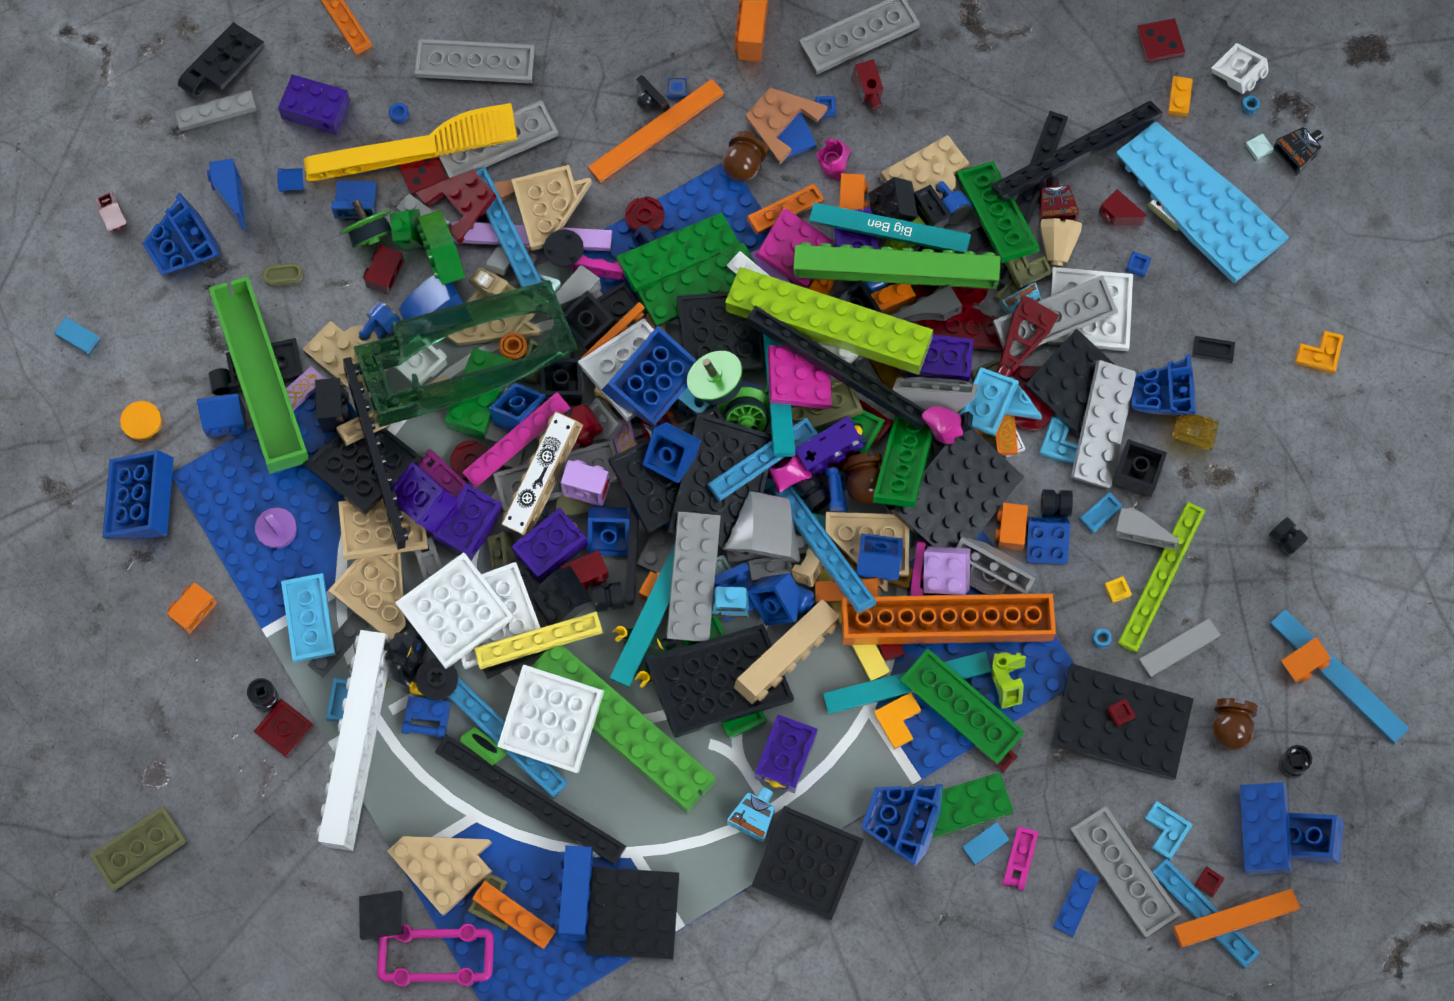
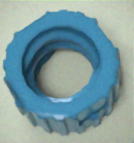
[1241,95,1260,115]
[1092,628,1112,649]

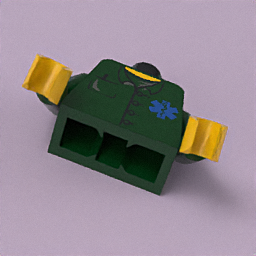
[612,626,676,688]

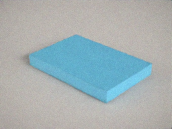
[959,367,1019,437]

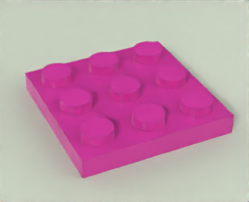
[755,208,834,288]
[768,345,831,409]

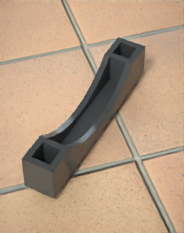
[852,285,962,368]

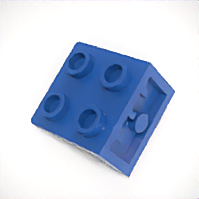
[331,181,376,219]
[1026,516,1070,564]
[714,562,756,622]

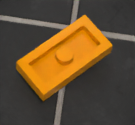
[1168,76,1193,117]

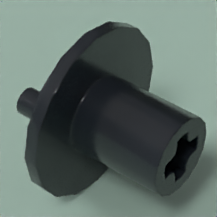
[544,229,584,267]
[416,658,458,700]

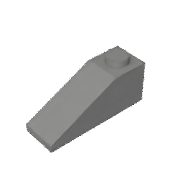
[543,265,601,319]
[1116,507,1179,550]

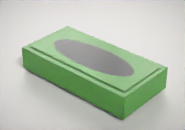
[460,727,507,766]

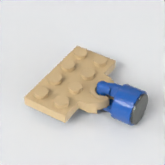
[881,135,973,224]
[303,302,401,395]

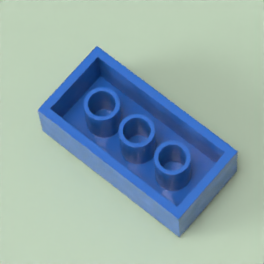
[1240,782,1293,875]
[555,845,594,942]

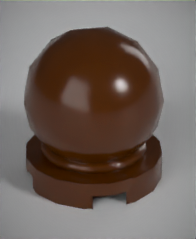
[722,131,768,183]
[841,453,883,504]
[1212,698,1258,751]

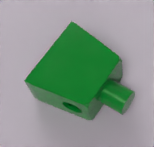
[390,209,423,250]

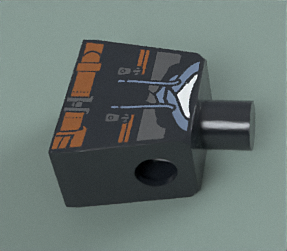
[1273,127,1324,176]

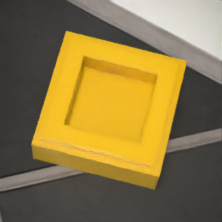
[1104,576,1132,604]

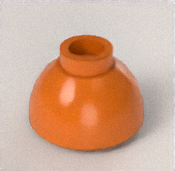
[499,332,527,360]

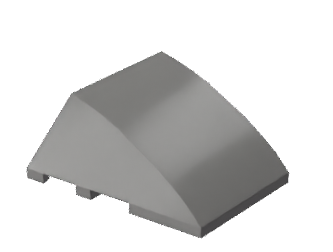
[723,491,801,564]

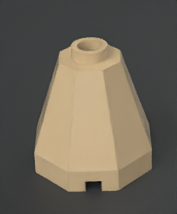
[1040,218,1082,267]

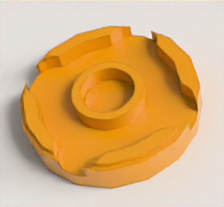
[120,401,162,441]

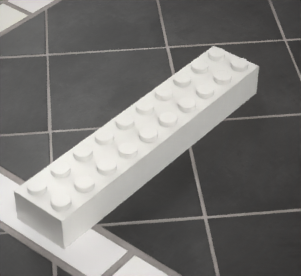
[316,630,391,851]

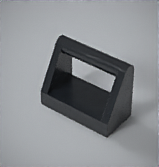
[914,185,952,228]

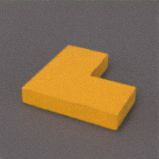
[1294,330,1344,374]
[873,692,921,750]

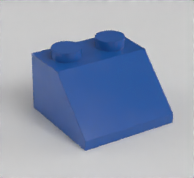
[489,383,546,432]
[197,394,247,438]
[643,422,701,483]
[588,506,631,556]
[856,533,903,581]
[747,573,799,626]

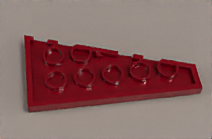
[913,285,1032,355]

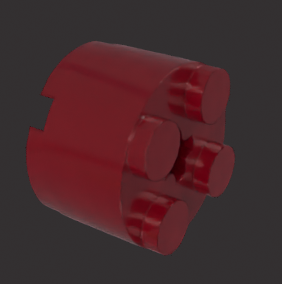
[563,404,604,451]

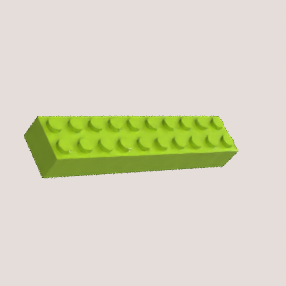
[725,267,933,375]

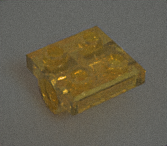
[1171,414,1219,450]

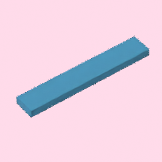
[707,417,818,502]
[1152,858,1260,969]

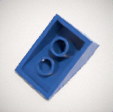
[207,159,246,230]
[1289,813,1344,864]

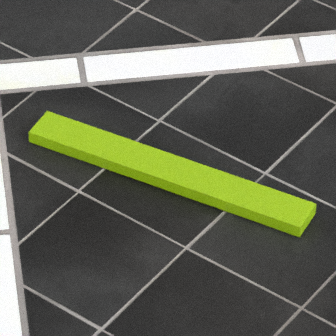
[1117,501,1206,653]

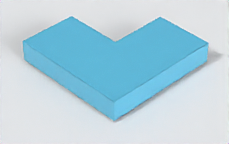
[1039,416,1078,466]
[1144,801,1193,861]

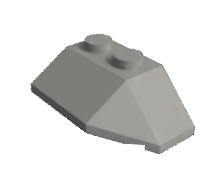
[893,377,978,413]
[956,537,1036,595]

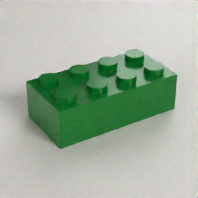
[416,210,465,285]
[445,347,514,441]

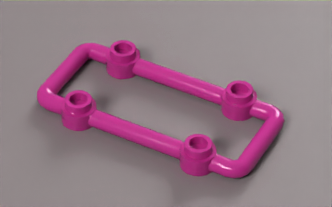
[377,924,494,987]

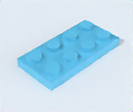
[281,573,336,663]

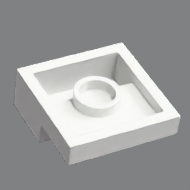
[1211,43,1269,94]
[388,332,447,388]

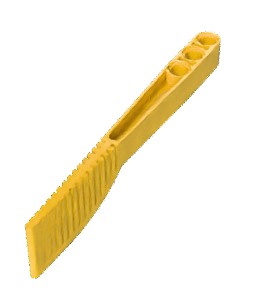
[303,103,518,181]

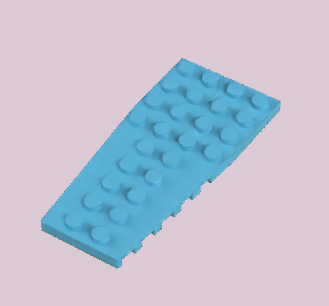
[1115,122,1289,284]

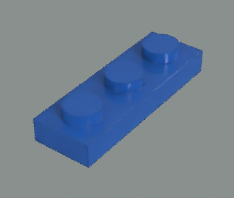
[1053,868,1100,937]

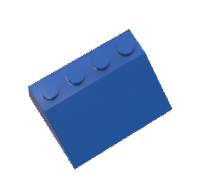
[602,326,697,426]
[102,450,174,538]

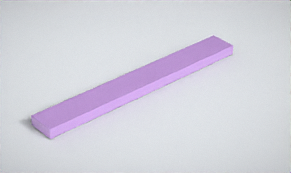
[452,221,612,251]

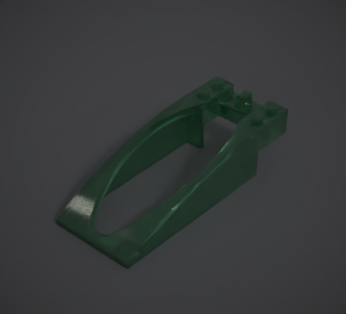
[354,280,577,427]

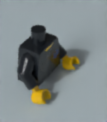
[385,628,428,695]

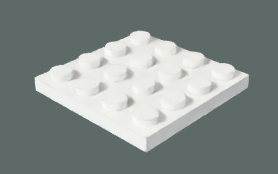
[1047,267,1133,351]
[578,318,654,422]
[395,553,514,669]
[461,562,540,669]
[497,665,604,773]

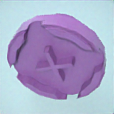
[255,508,297,549]

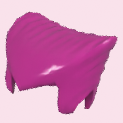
[816,138,852,180]
[922,406,963,444]
[769,452,812,494]

